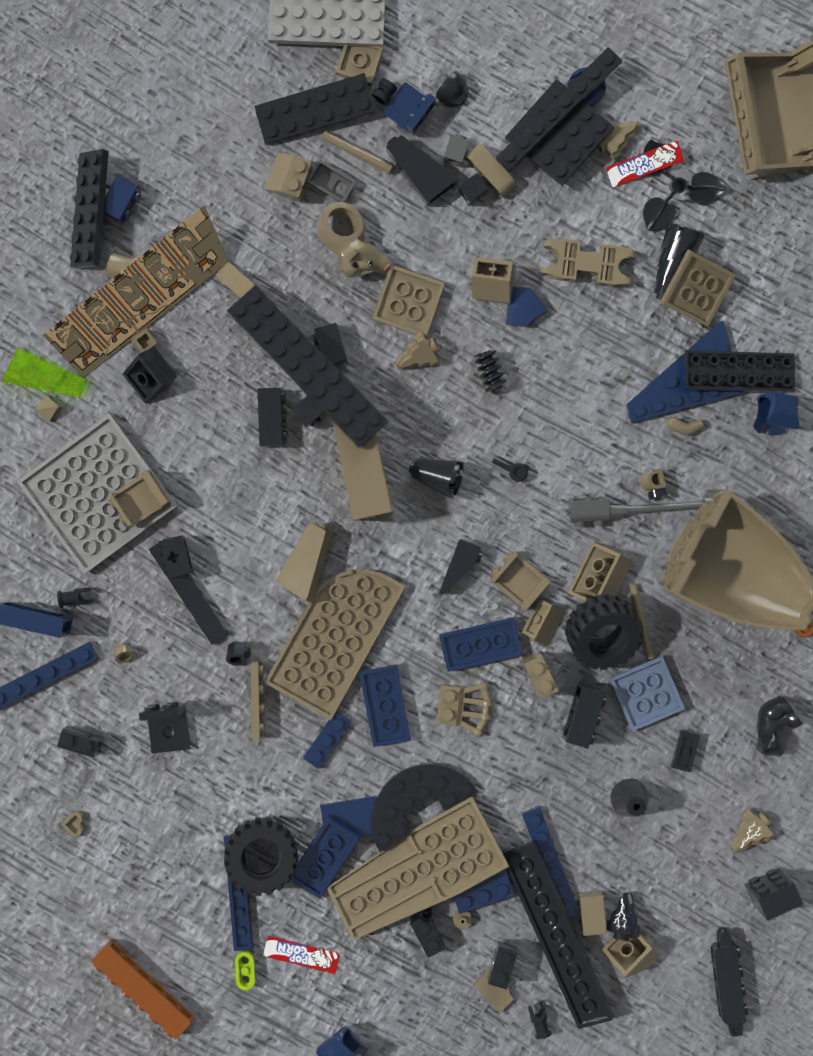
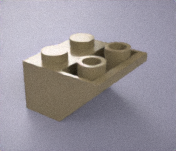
[472,257,516,304]

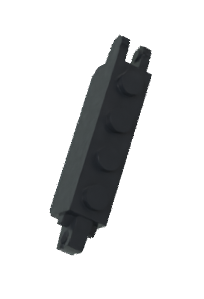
[710,927,748,1037]

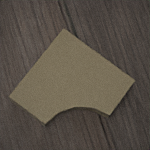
[473,966,514,1013]

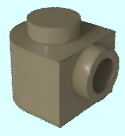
[639,468,666,491]

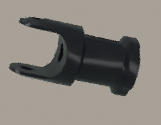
[57,587,94,608]
[528,1001,552,1039]

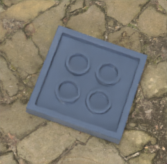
[609,656,685,732]

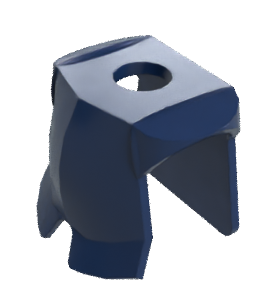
[753,391,799,436]
[316,1026,368,1056]

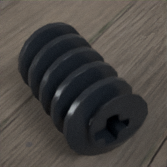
[473,350,507,393]

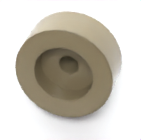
[114,643,134,663]
[453,909,472,929]

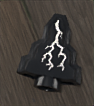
[606,892,640,942]

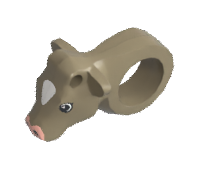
[316,202,390,278]

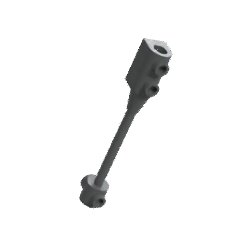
[568,489,721,527]

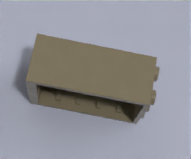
[333,426,393,520]

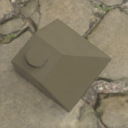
[602,933,661,978]

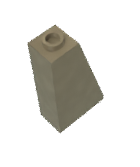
[275,522,332,603]

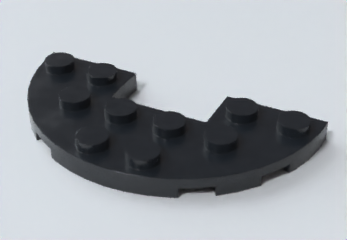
[371,764,478,852]

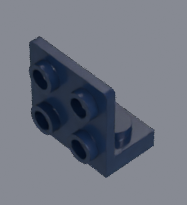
[383,82,436,135]

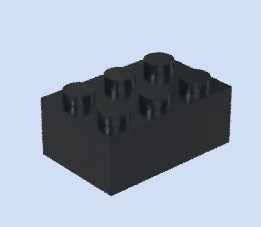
[562,682,607,749]
[744,869,804,921]

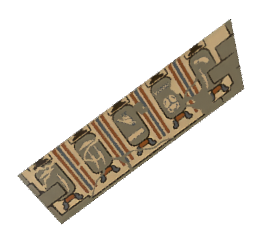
[43,205,229,378]

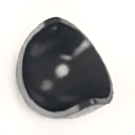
[435,71,469,108]

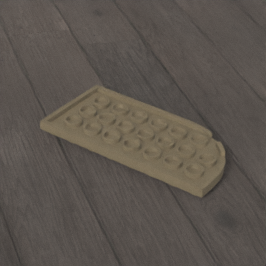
[264,569,405,720]

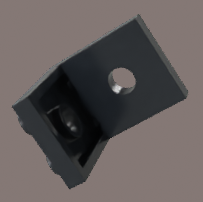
[139,701,191,754]

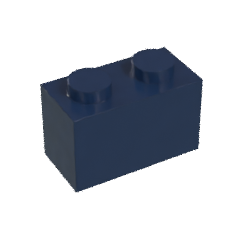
[104,175,141,223]

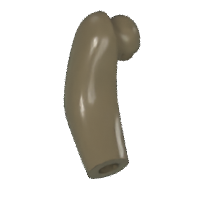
[666,417,704,436]

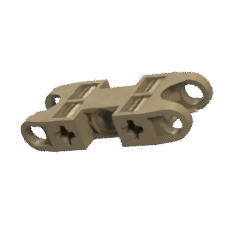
[539,239,637,287]

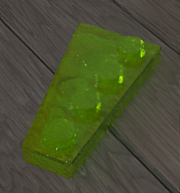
[1,347,88,398]

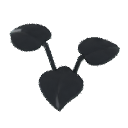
[643,140,726,231]

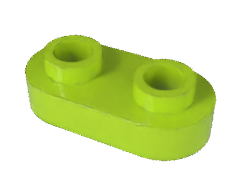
[235,950,256,991]

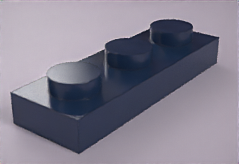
[303,711,351,769]

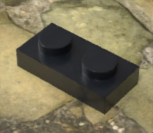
[671,730,700,773]

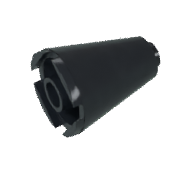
[409,459,464,499]
[610,779,649,817]

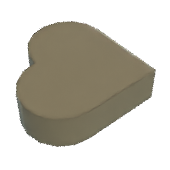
[60,811,85,837]

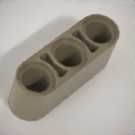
[465,143,516,198]

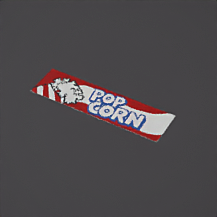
[606,140,684,187]
[263,936,340,974]

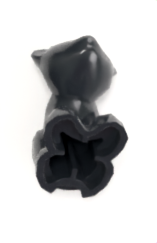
[756,695,802,757]

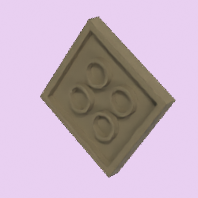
[660,250,736,327]
[372,264,445,337]

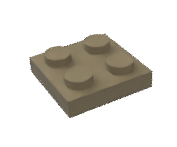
[335,45,383,85]

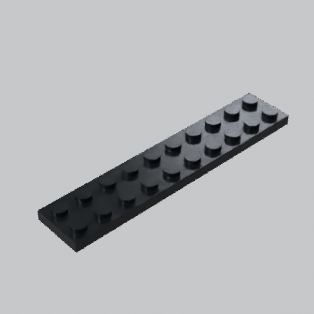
[227,285,388,449]
[502,840,614,1029]

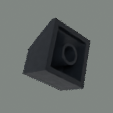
[122,347,178,404]

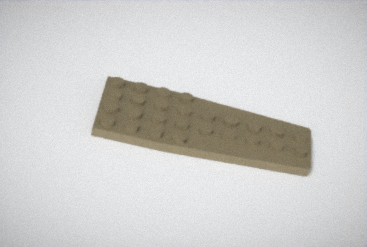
[328,797,509,939]

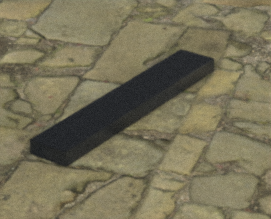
[148,539,228,645]

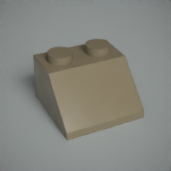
[264,153,313,203]

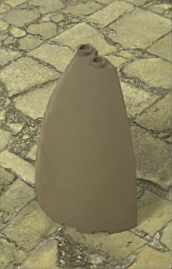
[662,489,813,630]

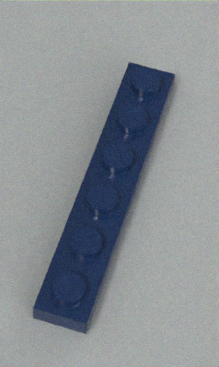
[0,642,99,708]
[522,806,581,918]

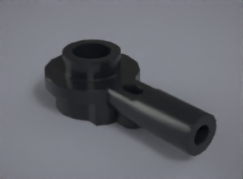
[492,456,528,482]

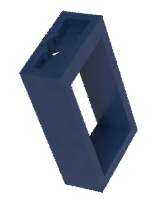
[0,602,73,638]

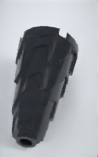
[654,223,705,300]

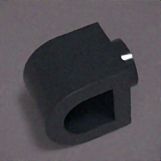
[226,641,251,666]

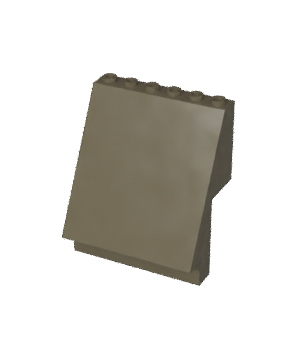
[724,40,813,180]

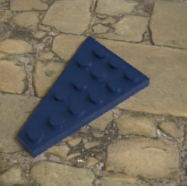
[626,321,743,423]

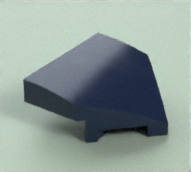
[505,286,549,327]

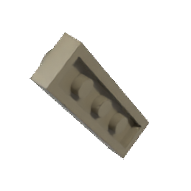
[251,661,265,740]

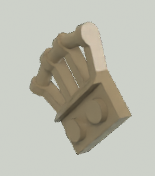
[436,682,493,737]

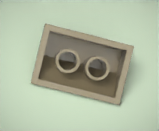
[568,542,633,602]

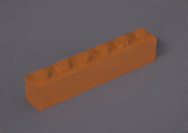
[91,939,195,1040]

